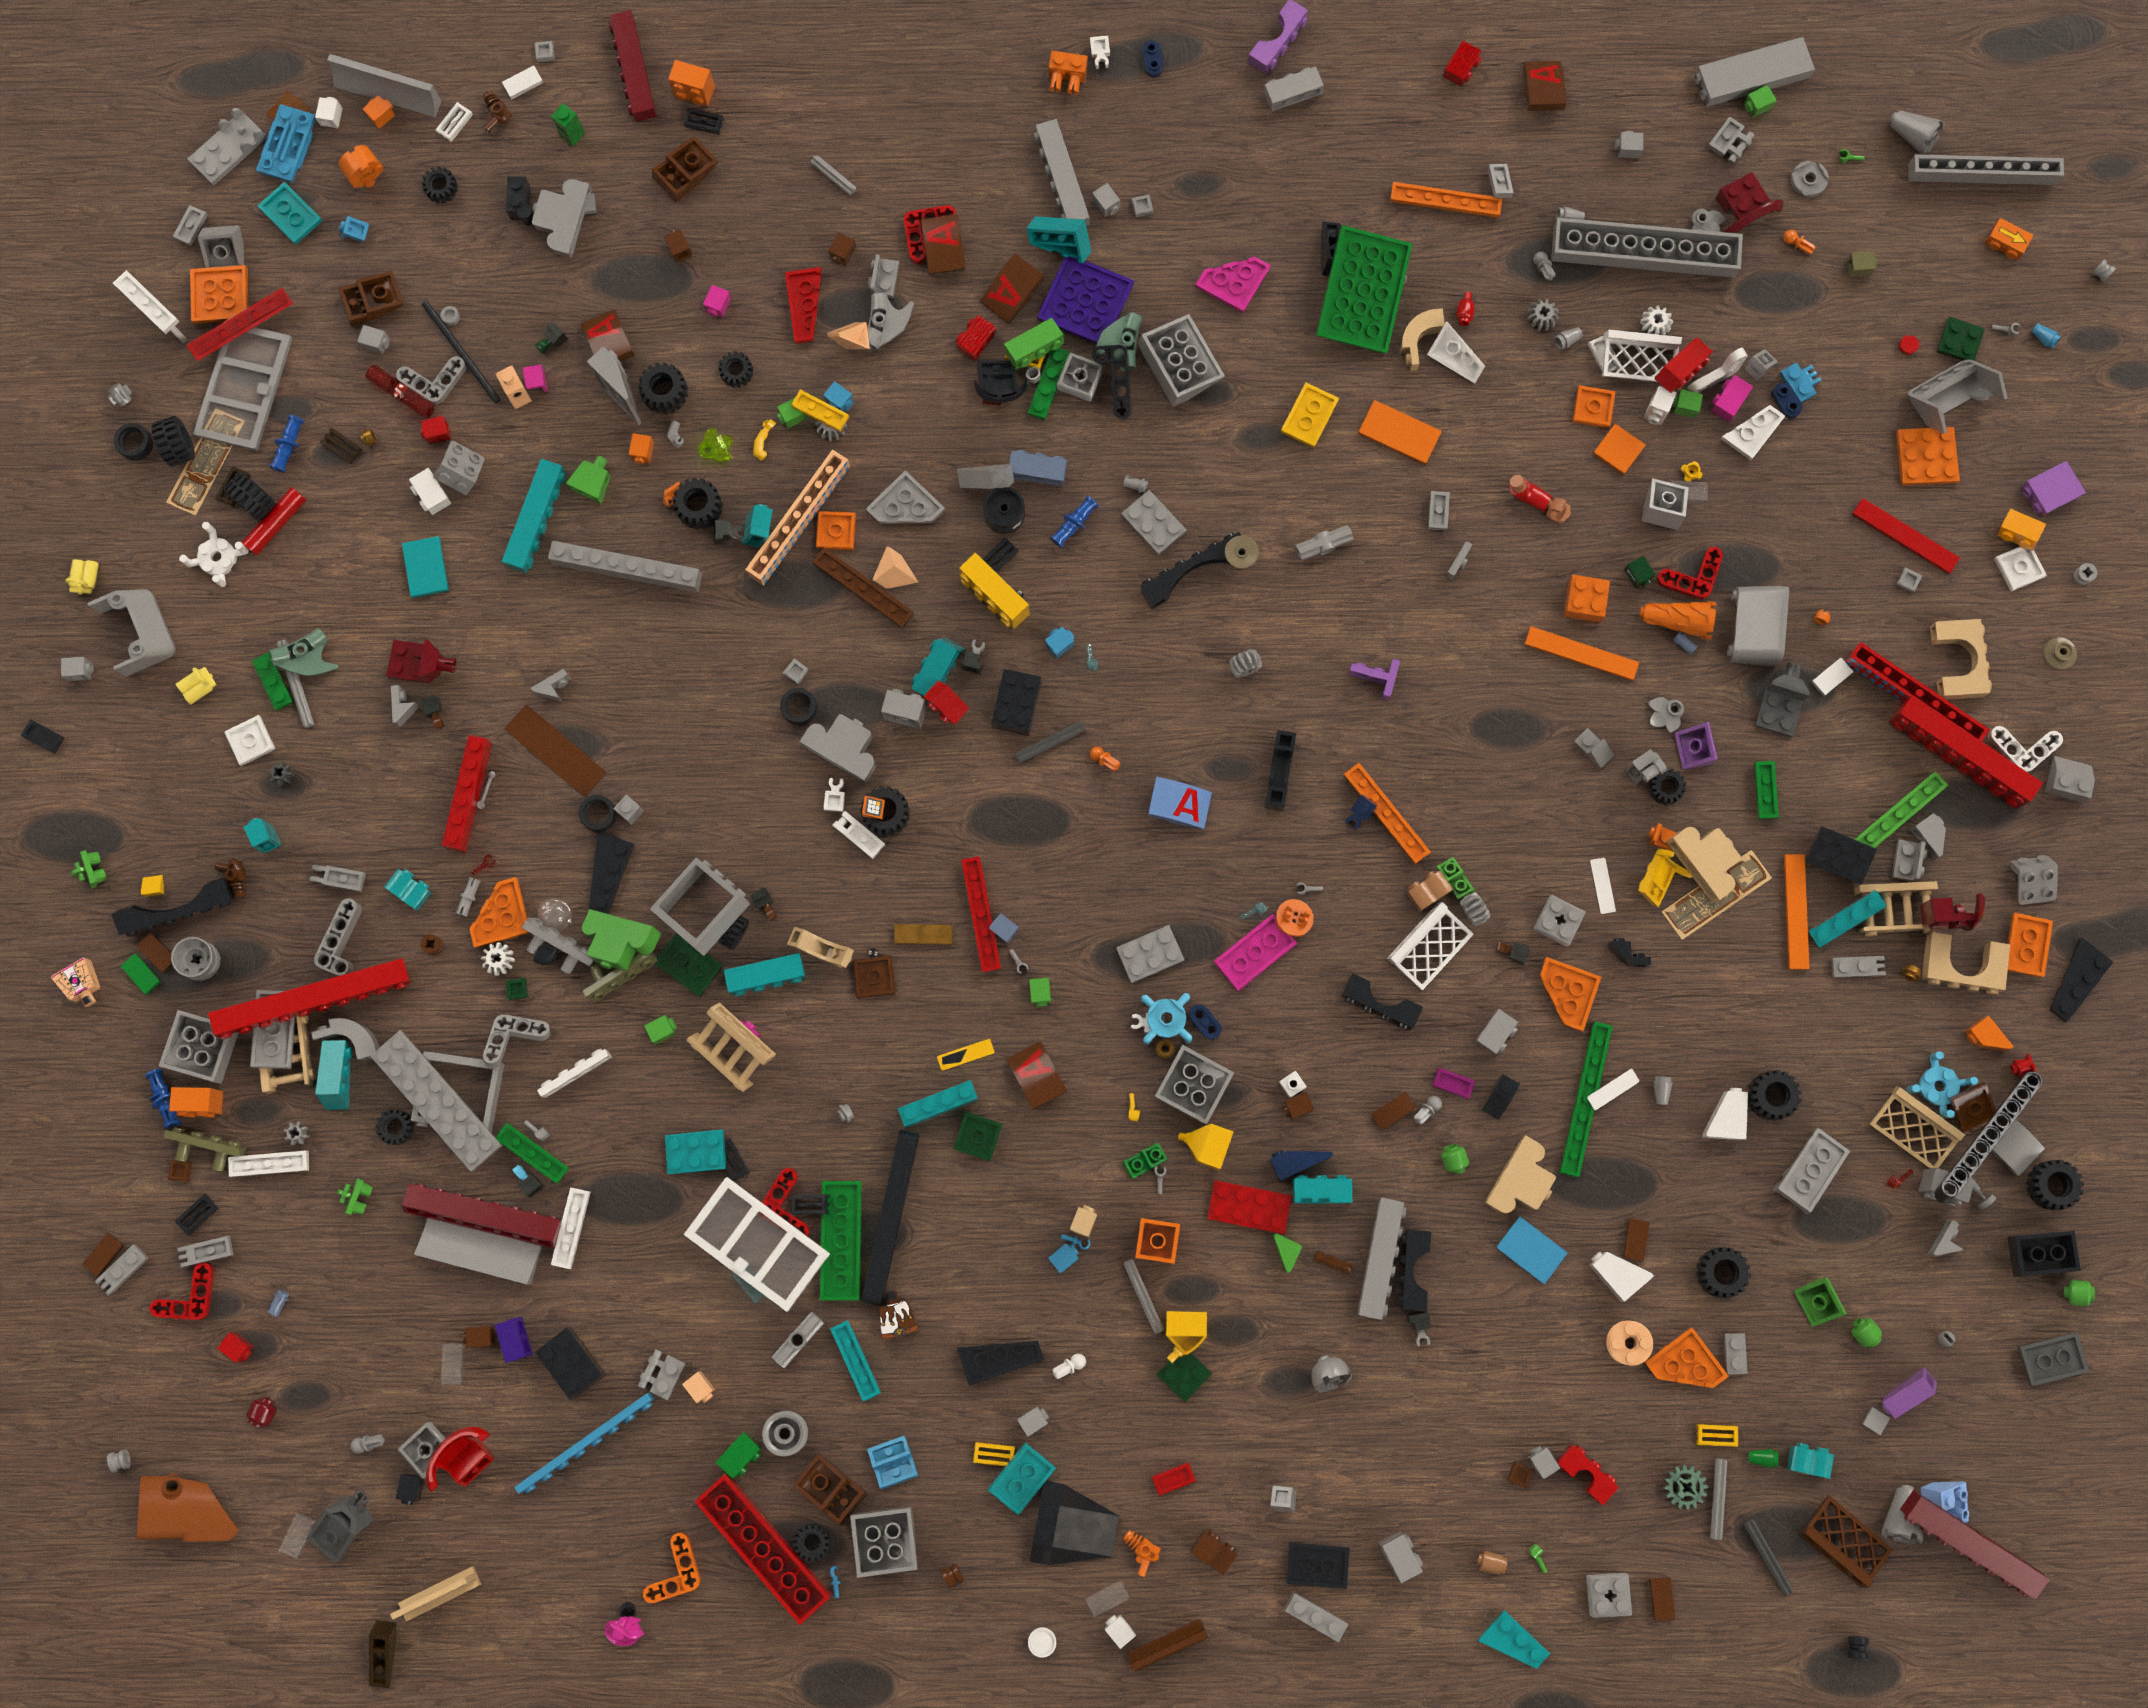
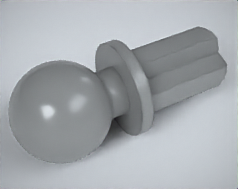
[1533,252,1555,280]
[1413,1096,1442,1125]
[350,1434,385,1454]

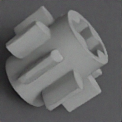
[108,383,132,407]
[284,1121,310,1146]

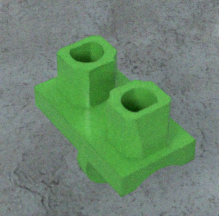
[71,850,106,889]
[337,1178,373,1215]

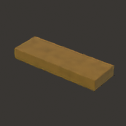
[894,924,953,945]

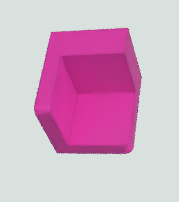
[523,364,548,392]

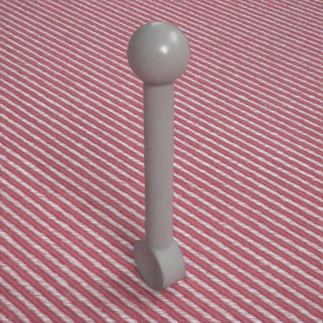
[477,771,495,809]

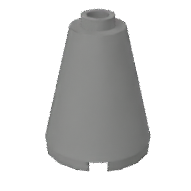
[1889,110,1945,155]
[1881,1485,1923,1544]

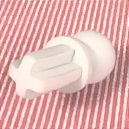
[1052,1353,1086,1379]

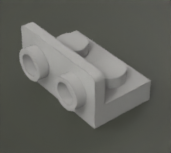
[868,254,899,298]
[1891,839,1927,882]

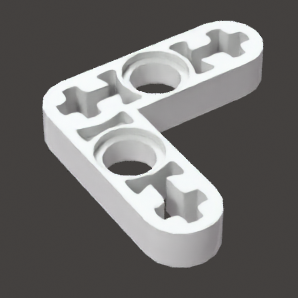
[1687,348,1748,393]
[1988,726,2063,772]

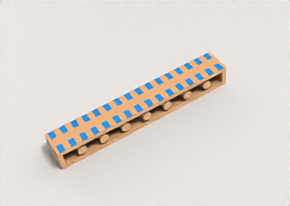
[745,449,850,586]

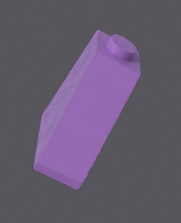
[1882,1366,1937,1419]

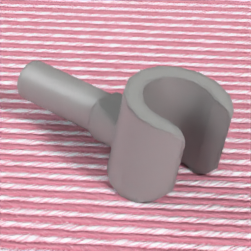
[1991,323,2020,337]
[1296,882,1323,895]
[1009,949,1028,974]
[524,1120,550,1141]
[1154,1166,1166,1194]

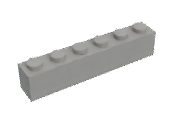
[1033,119,1090,226]
[1357,1198,1407,1320]

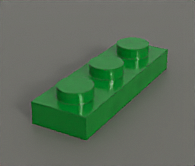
[252,652,294,711]
[1754,761,1779,819]

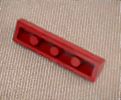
[241,487,306,556]

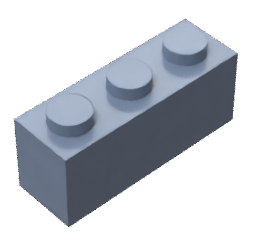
[1009,450,1067,487]

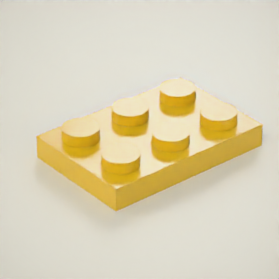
[1281,383,1339,448]

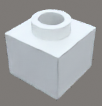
[1279,1071,1307,1099]

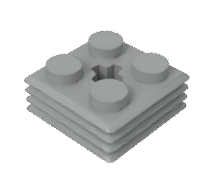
[1057,353,1104,402]
[1533,895,1586,947]
[398,1422,445,1478]
[1586,1573,1632,1618]

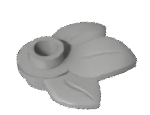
[1692,209,1725,232]
[1648,697,1684,733]

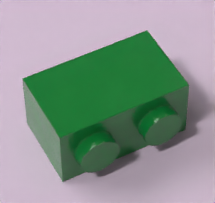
[715,1431,762,1479]

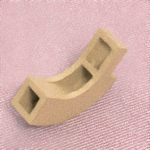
[1400,308,1445,371]
[787,927,854,968]

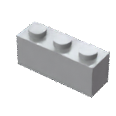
[1264,67,1324,112]
[1284,1591,1348,1642]

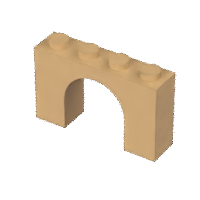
[1930,619,1992,700]
[1922,932,2010,995]

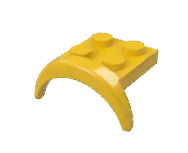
[1638,849,1692,907]

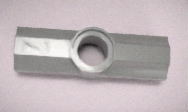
[1295,525,1354,561]
[772,1312,824,1369]

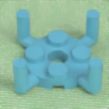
[1141,993,1192,1045]
[1906,1051,1978,1119]

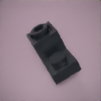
[1608,938,1651,967]

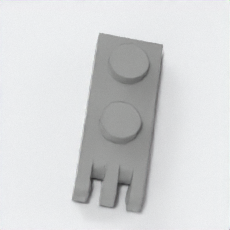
[1831,956,1886,978]
[177,1236,234,1268]
[95,1244,149,1296]

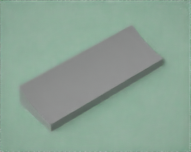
[327,54,442,117]
[414,1218,542,1285]

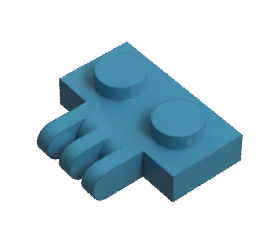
[1779,362,1822,403]

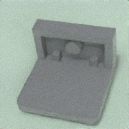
[433,441,485,496]
[2010,855,2058,905]

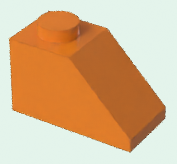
[1964,1016,2014,1051]

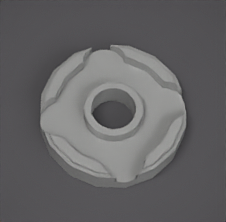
[1791,161,1829,198]

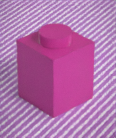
[703,285,731,318]

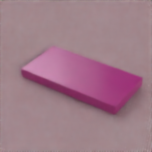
[1213,914,1297,992]

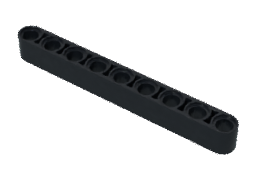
[1934,1072,2042,1204]
[862,1130,919,1306]

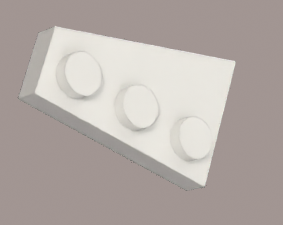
[1427,322,1485,383]
[1721,405,1785,460]

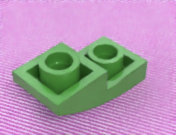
[1437,857,1474,902]

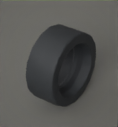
[114,423,154,461]
[780,688,817,726]
[579,795,617,832]

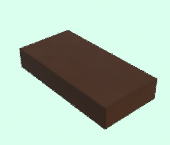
[136,932,173,973]
[1623,1219,1649,1261]
[82,1233,124,1277]
[1649,1577,1675,1621]

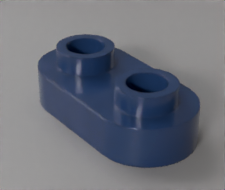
[1142,41,1163,78]
[1772,383,1802,419]
[1190,1005,1222,1040]

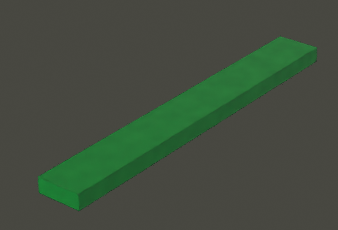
[1559,1021,1613,1178]

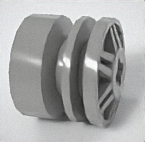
[171,937,221,981]

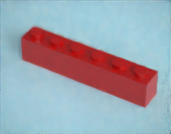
[442,735,492,853]

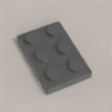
[2018,1332,2089,1386]

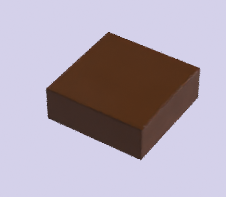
[168,1160,192,1182]
[1507,1461,1534,1488]

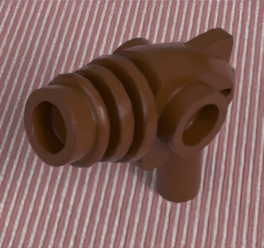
[483,90,512,133]
[215,858,246,897]

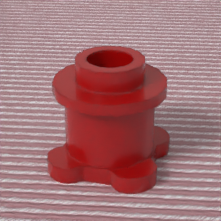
[2010,1054,2037,1078]

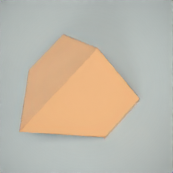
[827,322,870,349]
[872,547,918,589]

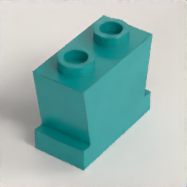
[742,504,773,548]

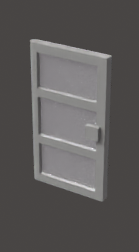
[192,327,293,451]

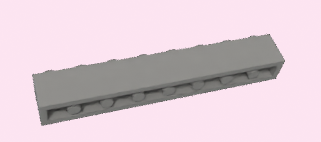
[1908,154,2064,185]
[548,541,702,593]

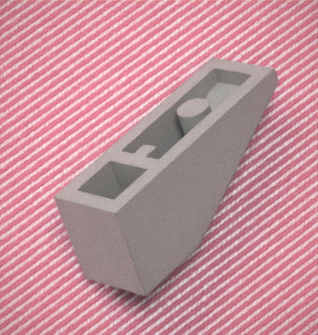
[957,464,1014,489]

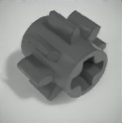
[268,761,294,786]

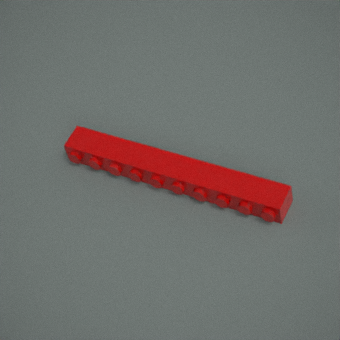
[208,958,411,1040]

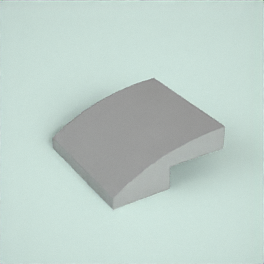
[1991,1119,2045,1176]

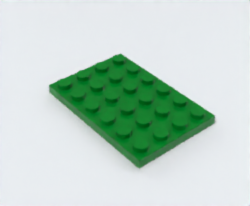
[1315,225,1413,354]

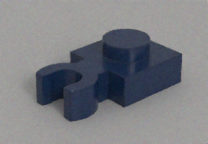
[1345,794,1378,830]

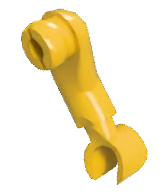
[753,419,776,460]

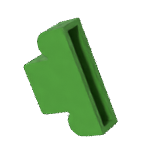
[582,909,661,971]

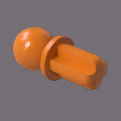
[1783,230,1816,255]
[1090,747,1120,771]

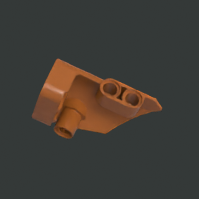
[137,1473,239,1542]

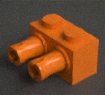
[1049,51,1088,95]

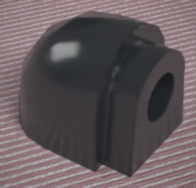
[533,941,560,965]

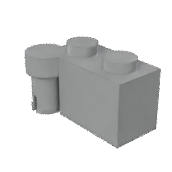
[1625,749,1667,785]

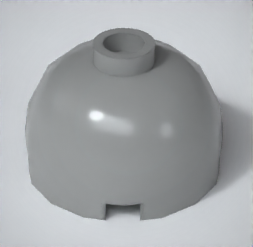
[1311,1355,1352,1393]

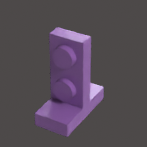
[1349,659,1400,701]

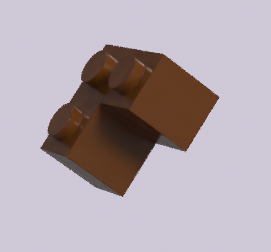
[1190,1530,1237,1575]

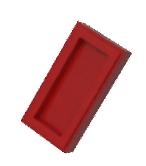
[1151,1462,1196,1496]

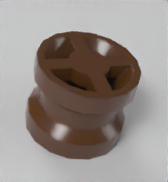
[421,934,443,955]
[941,1563,964,1588]

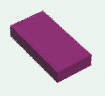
[1432,1067,1475,1100]

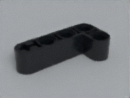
[1092,345,1132,419]

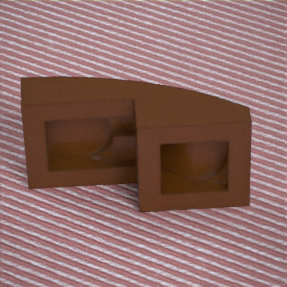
[1371,1092,1417,1130]

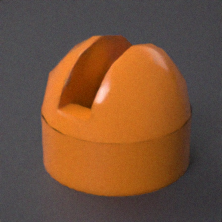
[1813,609,1831,626]

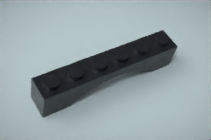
[1140,532,1245,610]
[111,877,235,937]

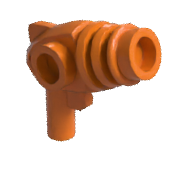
[1123,1530,1161,1577]

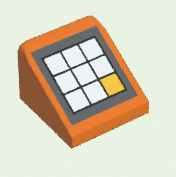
[862,796,885,819]

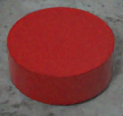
[1899,335,1919,355]

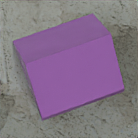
[1675,722,1717,770]

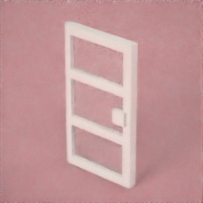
[684,1177,830,1312]

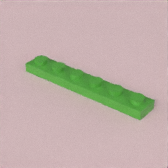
[1854,771,1948,848]

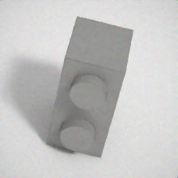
[1475,1009,1518,1056]

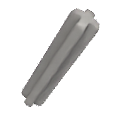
[811,156,856,195]

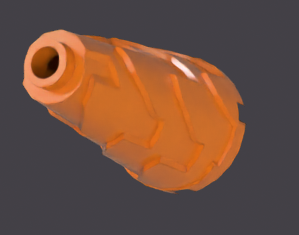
[1639,601,1716,640]

